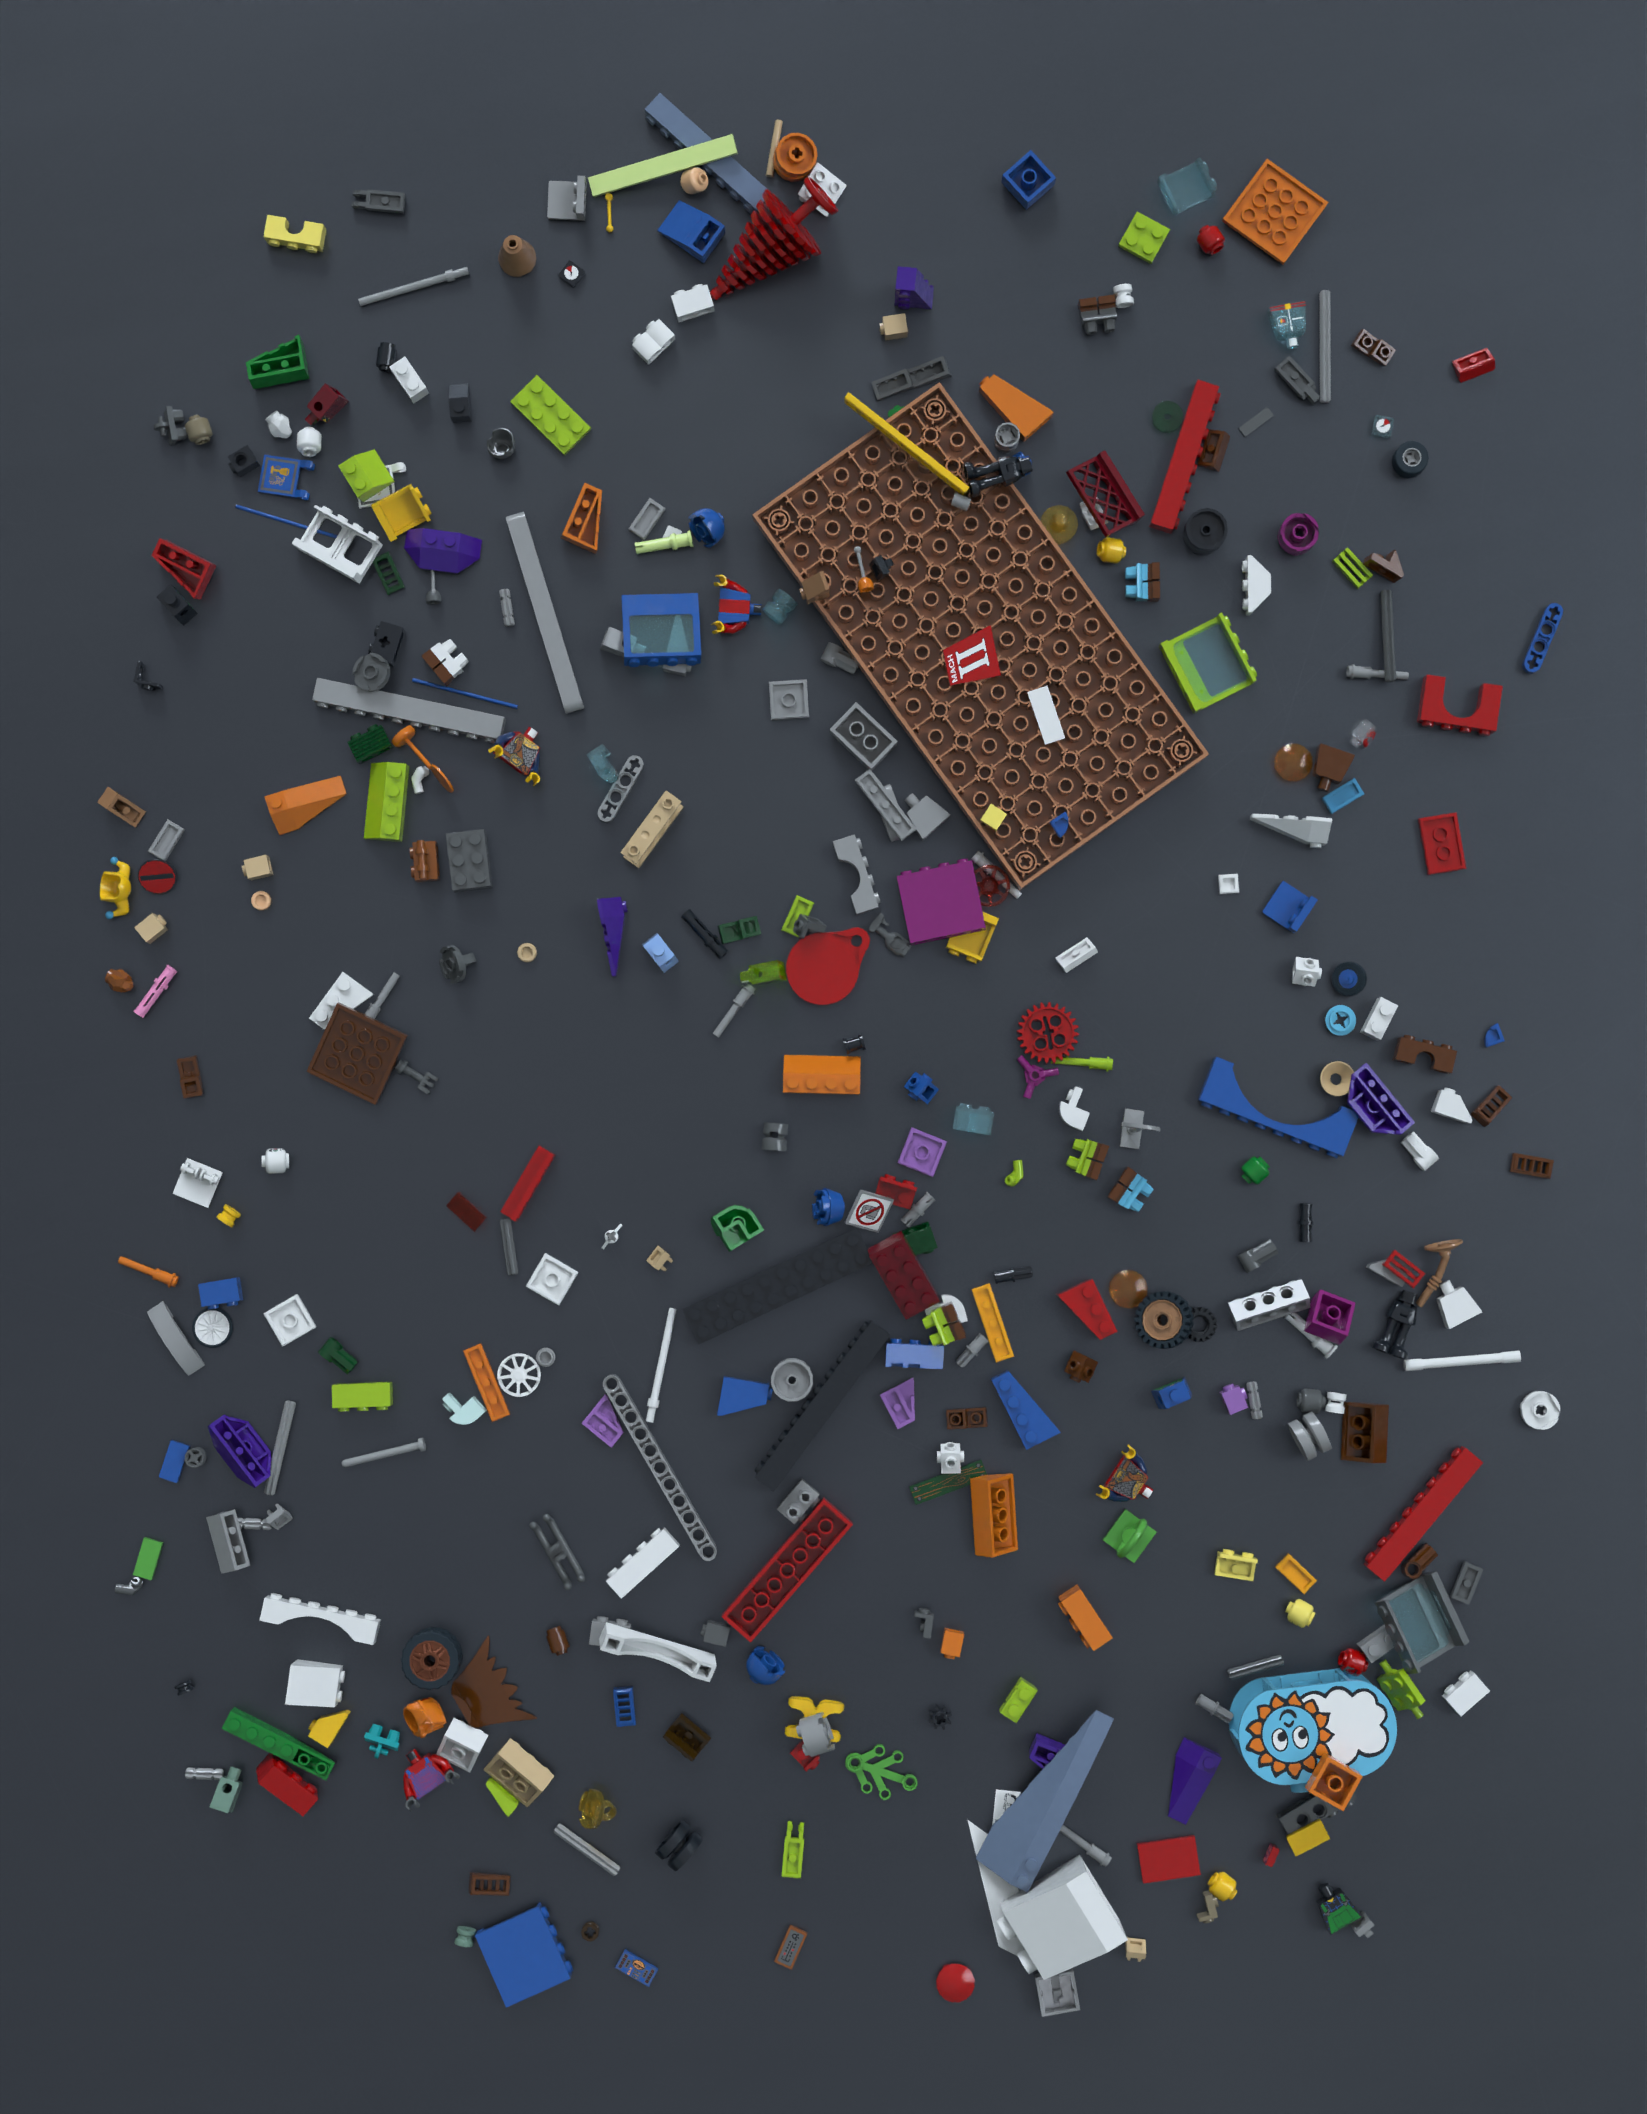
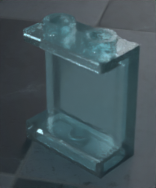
[1157,157,1217,215]

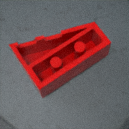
[152,538,217,600]
[1056,1278,1118,1340]

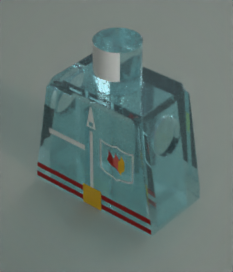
[1267,301,1306,349]

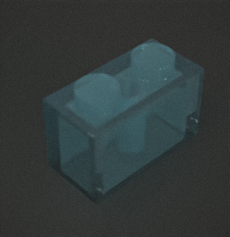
[952,1103,994,1136]

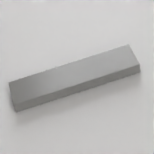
[855,769,917,841]

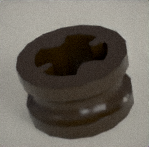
[581,1921,599,1941]

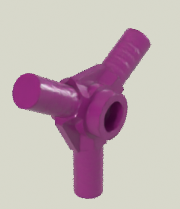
[1016,1055,1059,1099]

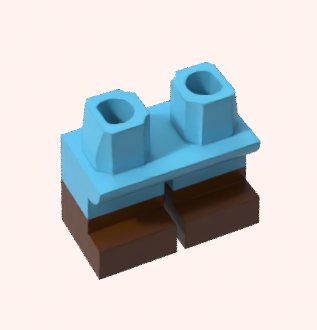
[1125,562,1160,602]
[1107,1167,1154,1212]

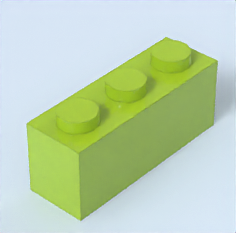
[332,1382,393,1412]

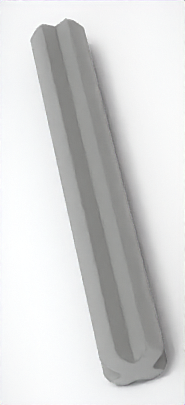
[554,1823,620,1876]

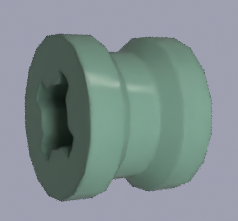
[454,1926,476,1947]

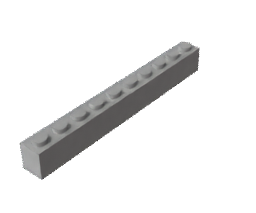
[312,678,506,744]

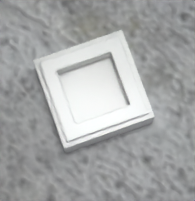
[1218,874,1239,895]

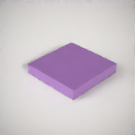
[897,1127,947,1177]

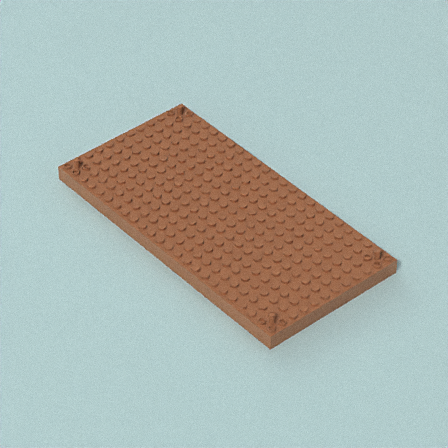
[752,382,1209,890]

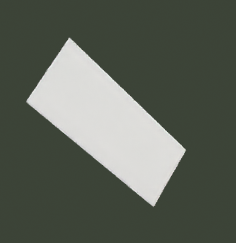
[1027,686,1065,745]

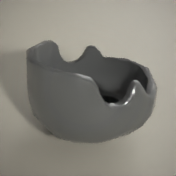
[487,428,516,460]

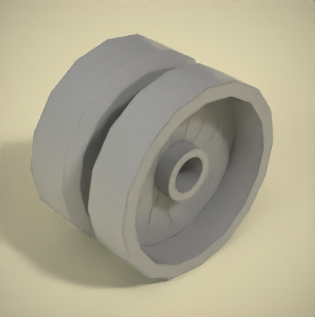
[771,1358,813,1402]
[1287,1411,1332,1461]

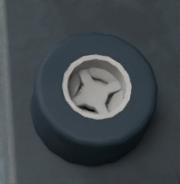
[1392,441,1429,478]

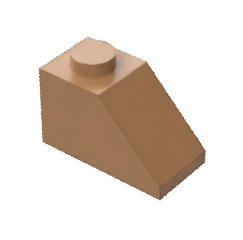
[799,571,830,604]
[97,787,146,827]

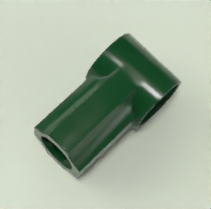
[318,1337,359,1375]

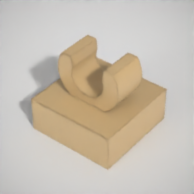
[646,1246,673,1271]
[1125,1937,1146,1962]

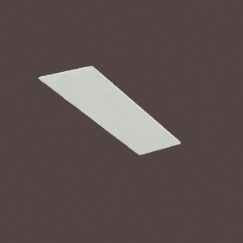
[967,1819,1025,1956]

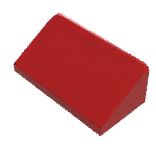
[1452,348,1495,383]

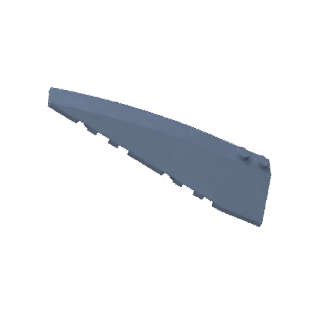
[976,1710,1114,1893]

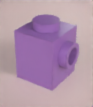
[1219,1383,1248,1415]

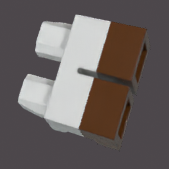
[421,639,469,687]

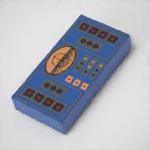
[615,1949,658,1987]

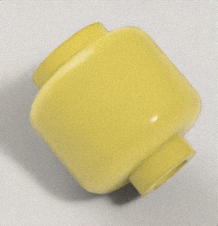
[1285,1599,1316,1628]

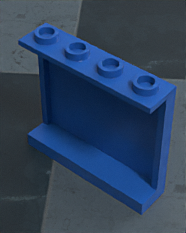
[475,1902,573,2008]

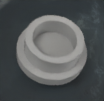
[536,1348,555,1367]

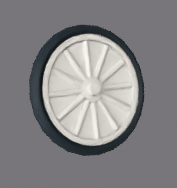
[192,1308,233,1348]

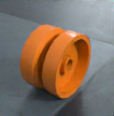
[773,133,817,182]

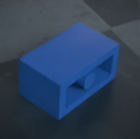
[198,1277,243,1310]

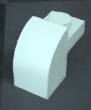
[442,1393,487,1425]

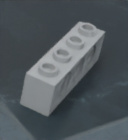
[1228,1279,1311,1331]

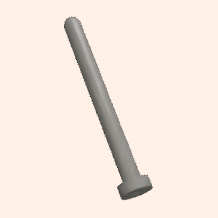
[342,1438,426,1467]

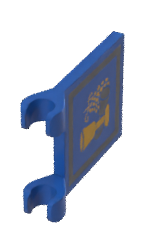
[258,455,315,500]

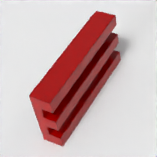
[1382,1250,1426,1289]

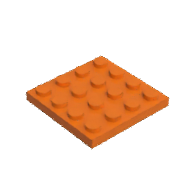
[1222,159,1329,265]

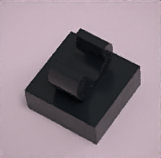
[869,555,894,581]

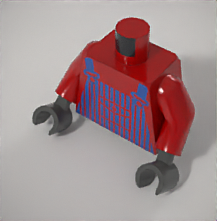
[403,1749,460,1812]

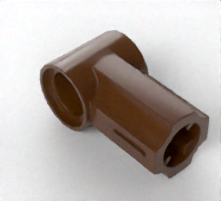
[1401,1543,1438,1579]

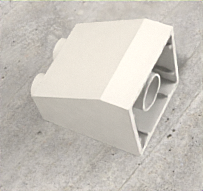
[997,1854,1128,1980]

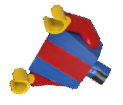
[711,574,762,634]

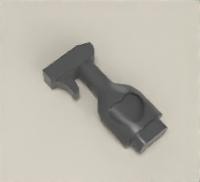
[869,912,912,957]

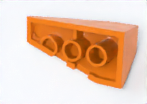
[264,776,347,835]

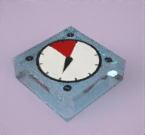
[1371,415,1394,438]

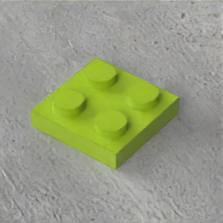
[1118,211,1170,264]

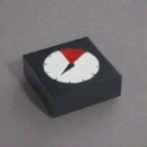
[558,260,585,288]

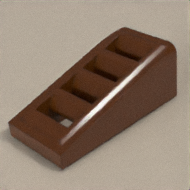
[1471,1085,1513,1127]
[1509,1153,1554,1179]
[469,1873,510,1896]

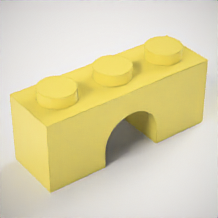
[263,215,326,253]

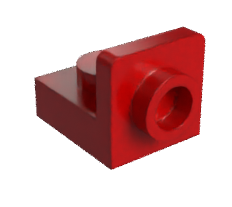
[790,1739,820,1772]

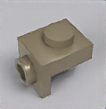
[1196,1890,1219,1923]

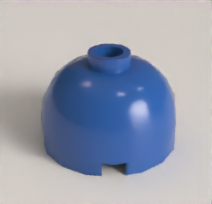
[688,508,725,548]
[746,1646,785,1685]

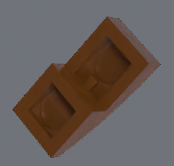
[177,1055,203,1098]

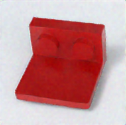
[875,1174,918,1210]

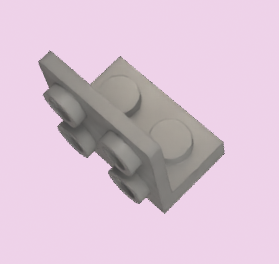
[547,176,587,221]

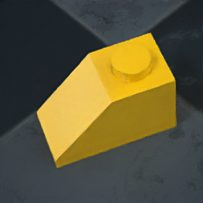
[308,1709,351,1748]

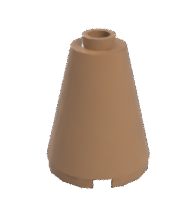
[498,235,536,277]

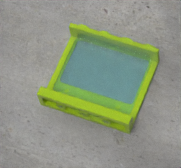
[1159,612,1257,714]

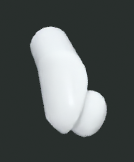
[411,766,429,794]

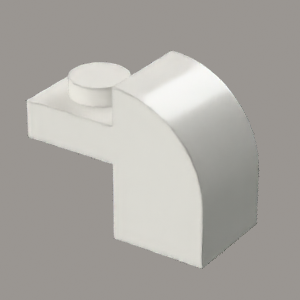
[1059,1086,1090,1131]
[925,1294,968,1323]

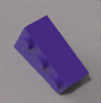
[894,266,934,309]
[1029,1733,1065,1769]

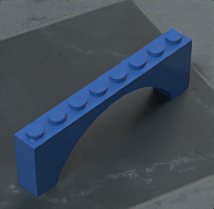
[1198,1057,1358,1158]

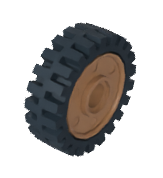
[1135,1291,1194,1349]

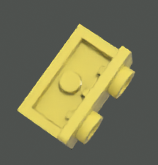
[1214,1549,1258,1581]

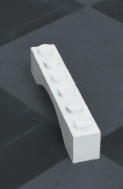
[259,1593,381,1645]
[599,1622,717,1682]

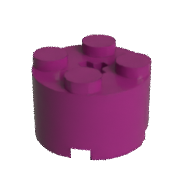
[1277,513,1319,556]

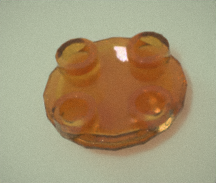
[1274,744,1313,782]
[1109,1270,1148,1308]

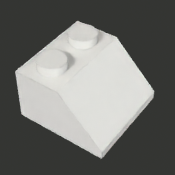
[436,1718,488,1772]

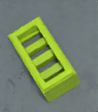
[486,1777,519,1817]

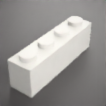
[606,1527,680,1599]

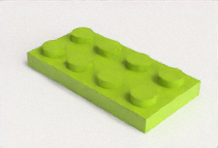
[510,375,591,456]

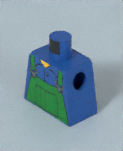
[1151,1377,1192,1409]

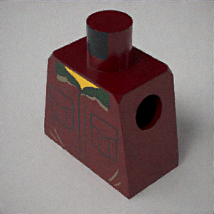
[305,383,349,427]

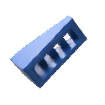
[613,1686,636,1727]

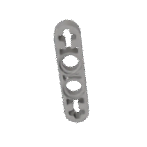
[598,755,644,823]

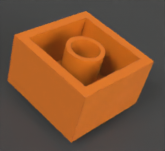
[1305,1752,1363,1812]

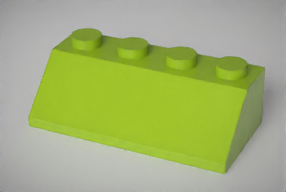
[364,762,409,842]

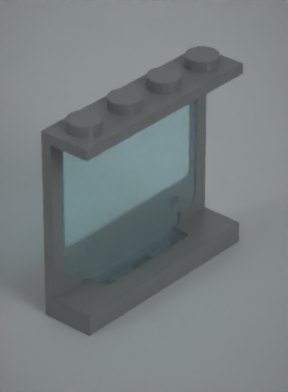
[1375,1571,1469,1674]

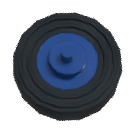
[1332,962,1367,996]

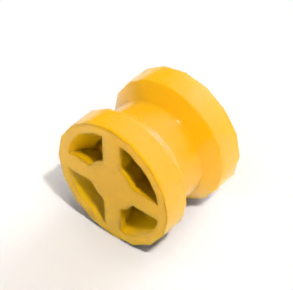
[216,1204,241,1227]

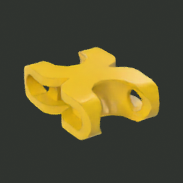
[784,1696,845,1742]

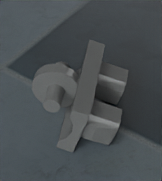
[153,406,187,445]

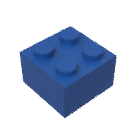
[1001,150,1056,210]

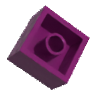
[1304,1289,1356,1345]

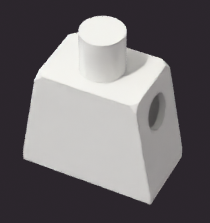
[1436,1280,1482,1329]

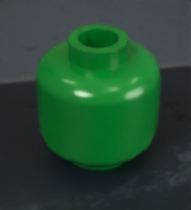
[1241,1156,1270,1185]

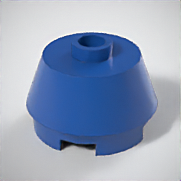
[812,1188,845,1226]

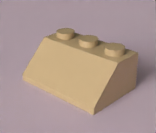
[483,1738,554,1807]

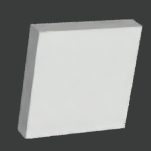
[526,1253,579,1305]
[263,1294,317,1347]

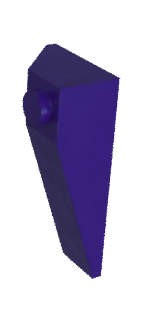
[597,897,628,978]
[1168,1737,1222,1825]

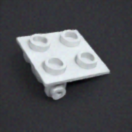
[797,162,847,217]
[172,1158,223,1208]

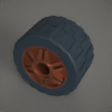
[401,1627,463,1690]

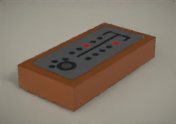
[774,1925,808,1970]

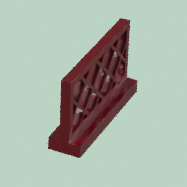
[1066,450,1145,537]

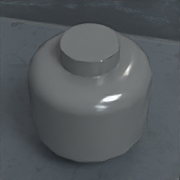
[1296,1388,1326,1414]

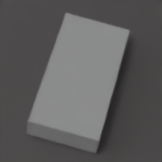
[628,498,666,541]
[148,819,185,861]

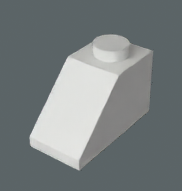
[1431,1088,1472,1124]

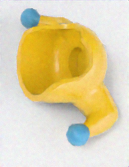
[100,857,131,919]

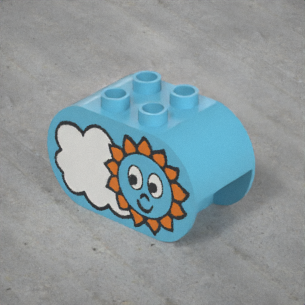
[1229,1668,1397,1793]

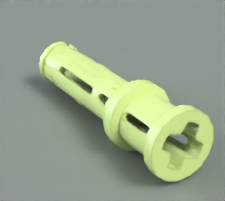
[635,530,694,555]

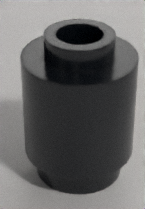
[376,342,397,372]

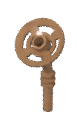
[1416,1239,1463,1307]

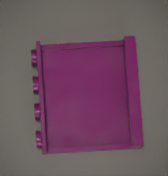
[897,859,986,946]

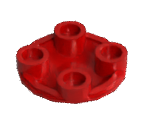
[936,1964,975,2002]

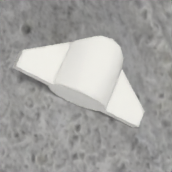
[601,1224,623,1250]

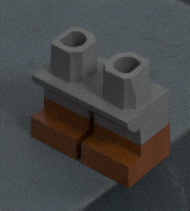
[1078,294,1117,335]

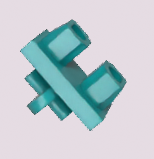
[364,1724,400,1759]

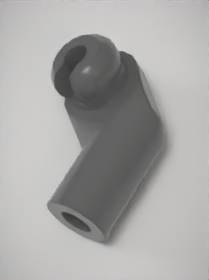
[115,1576,143,1595]

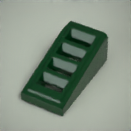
[372,551,405,595]

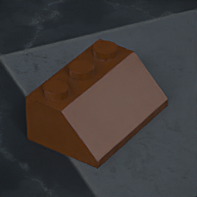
[1341,1402,1389,1463]

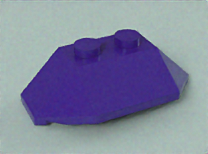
[404,528,482,574]
[1347,1063,1415,1135]
[208,1415,271,1488]

